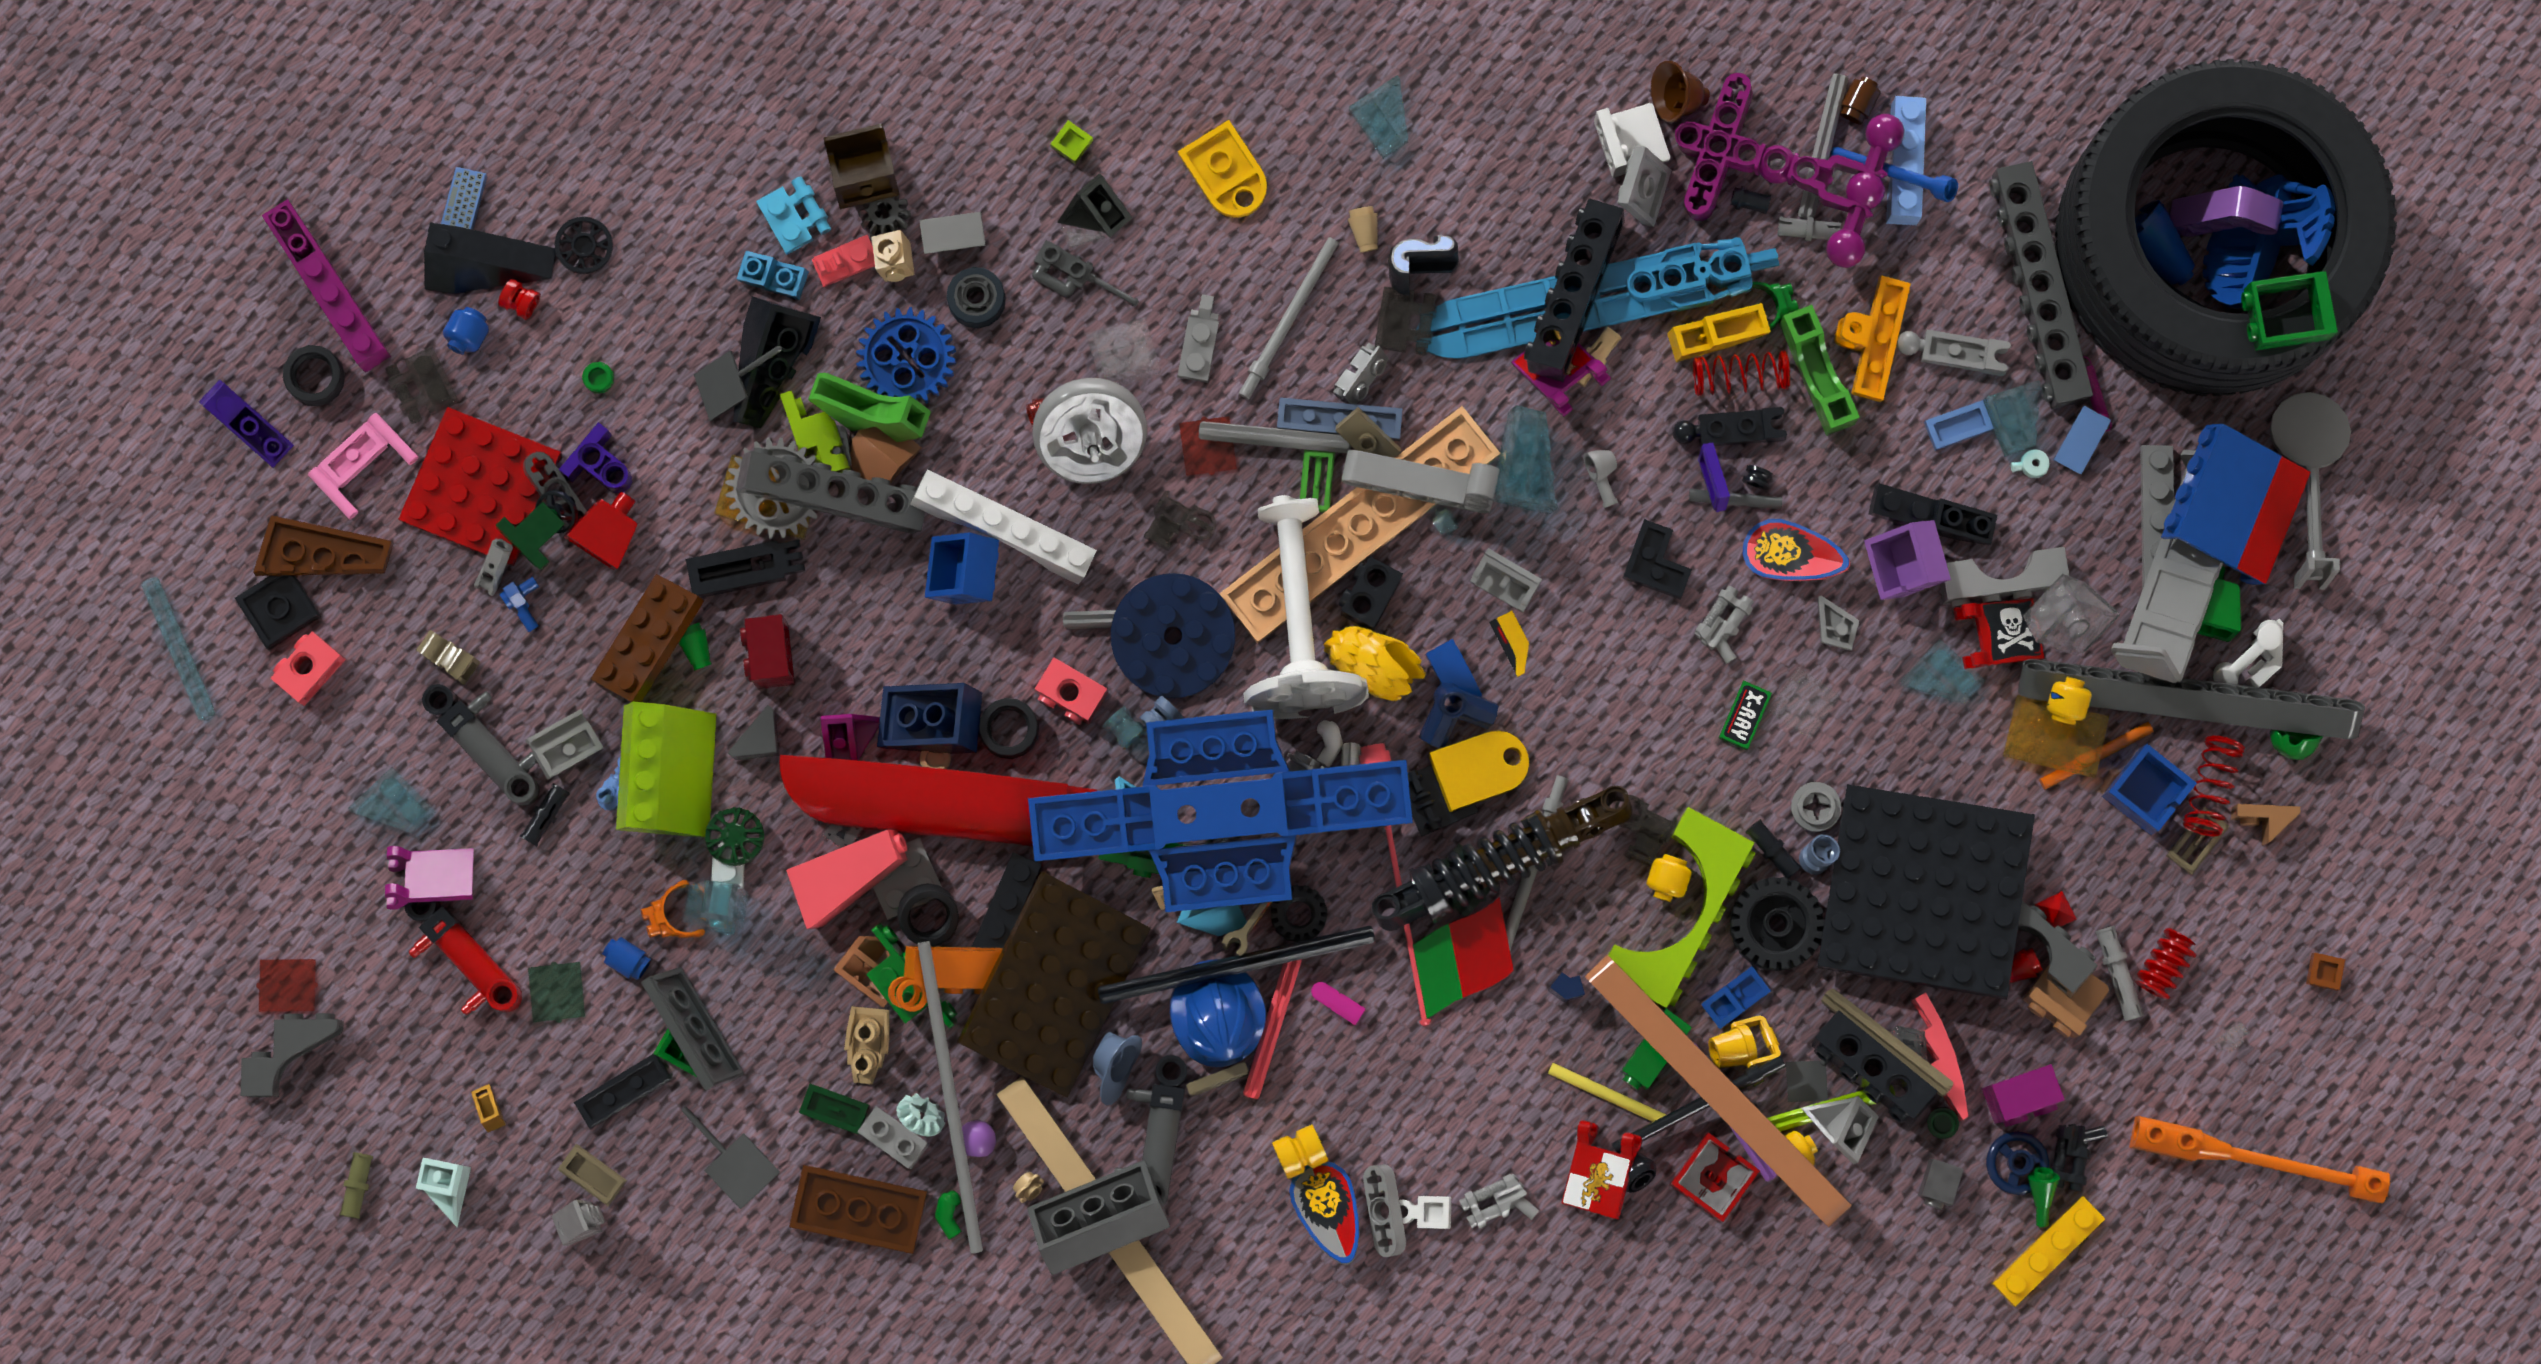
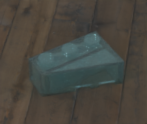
[1493,405,1558,514]
[682,880,749,935]

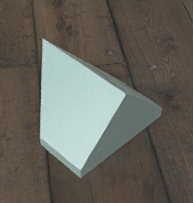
[416,1158,471,1227]

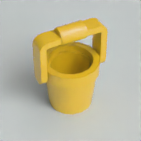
[1708,1015,1781,1069]

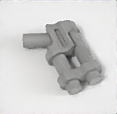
[1694,586,1754,664]
[1459,1174,1539,1229]

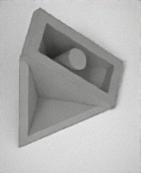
[1801,1096,1879,1164]

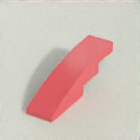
[1911,992,1968,1121]

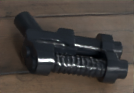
[2052,1124,2107,1192]

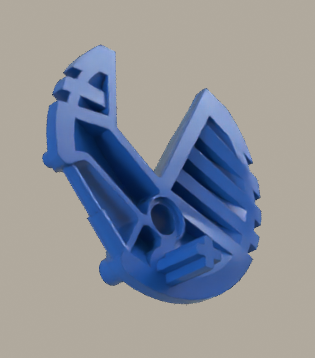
[2203,174,2335,309]

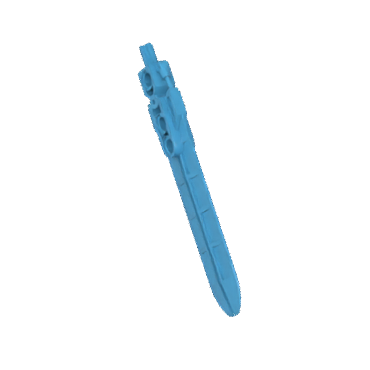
[1416,237,1779,359]

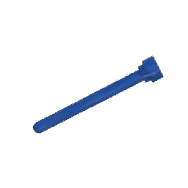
[1830,147,1958,202]

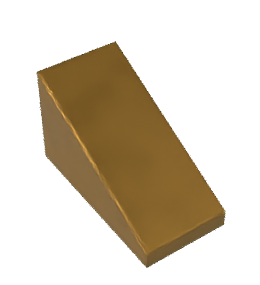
[471,1084,506,1133]

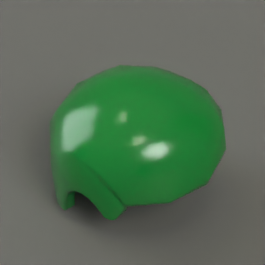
[2270,729,2323,760]

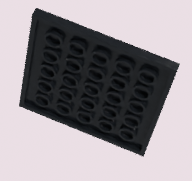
[1817,784,2035,1000]

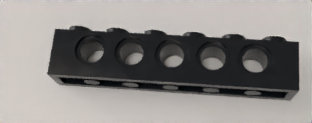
[1524,198,1625,382]

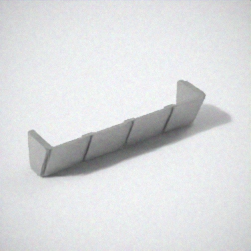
[2111,450,2223,683]

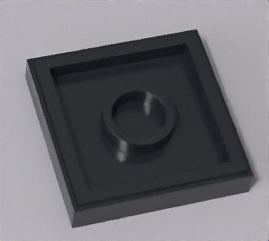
[235,575,321,650]

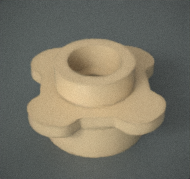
[1013,1172,1044,1203]

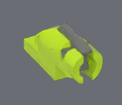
[780,390,852,473]

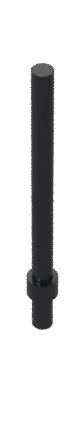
[1611,1056,1786,1153]

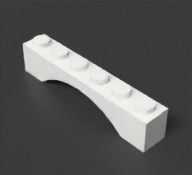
[910,469,1097,585]

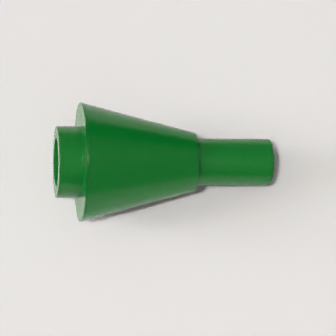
[2028,1167,2060,1227]

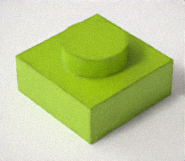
[1050,120,1093,165]

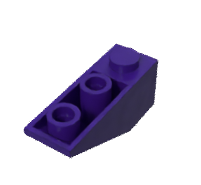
[199,379,294,468]

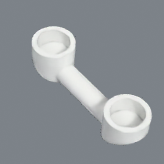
[2213,620,2283,685]

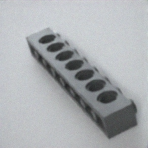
[1989,161,2093,409]

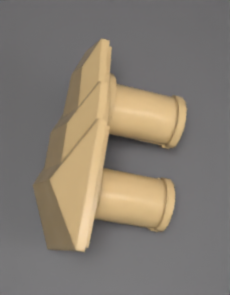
[844,1006,890,1084]

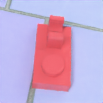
[812,234,875,288]

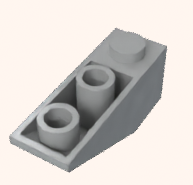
[552,1200,605,1246]

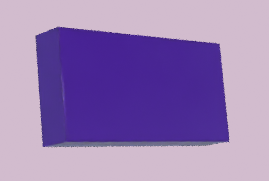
[1698,442,1730,512]

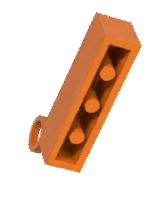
[888,946,1003,1012]

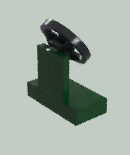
[495,490,578,572]

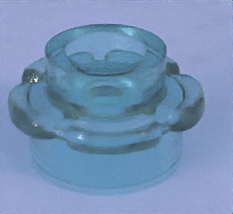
[1432,507,1459,536]

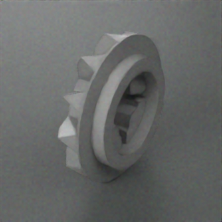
[1791,782,1841,832]

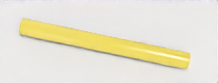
[1548,1063,1666,1122]

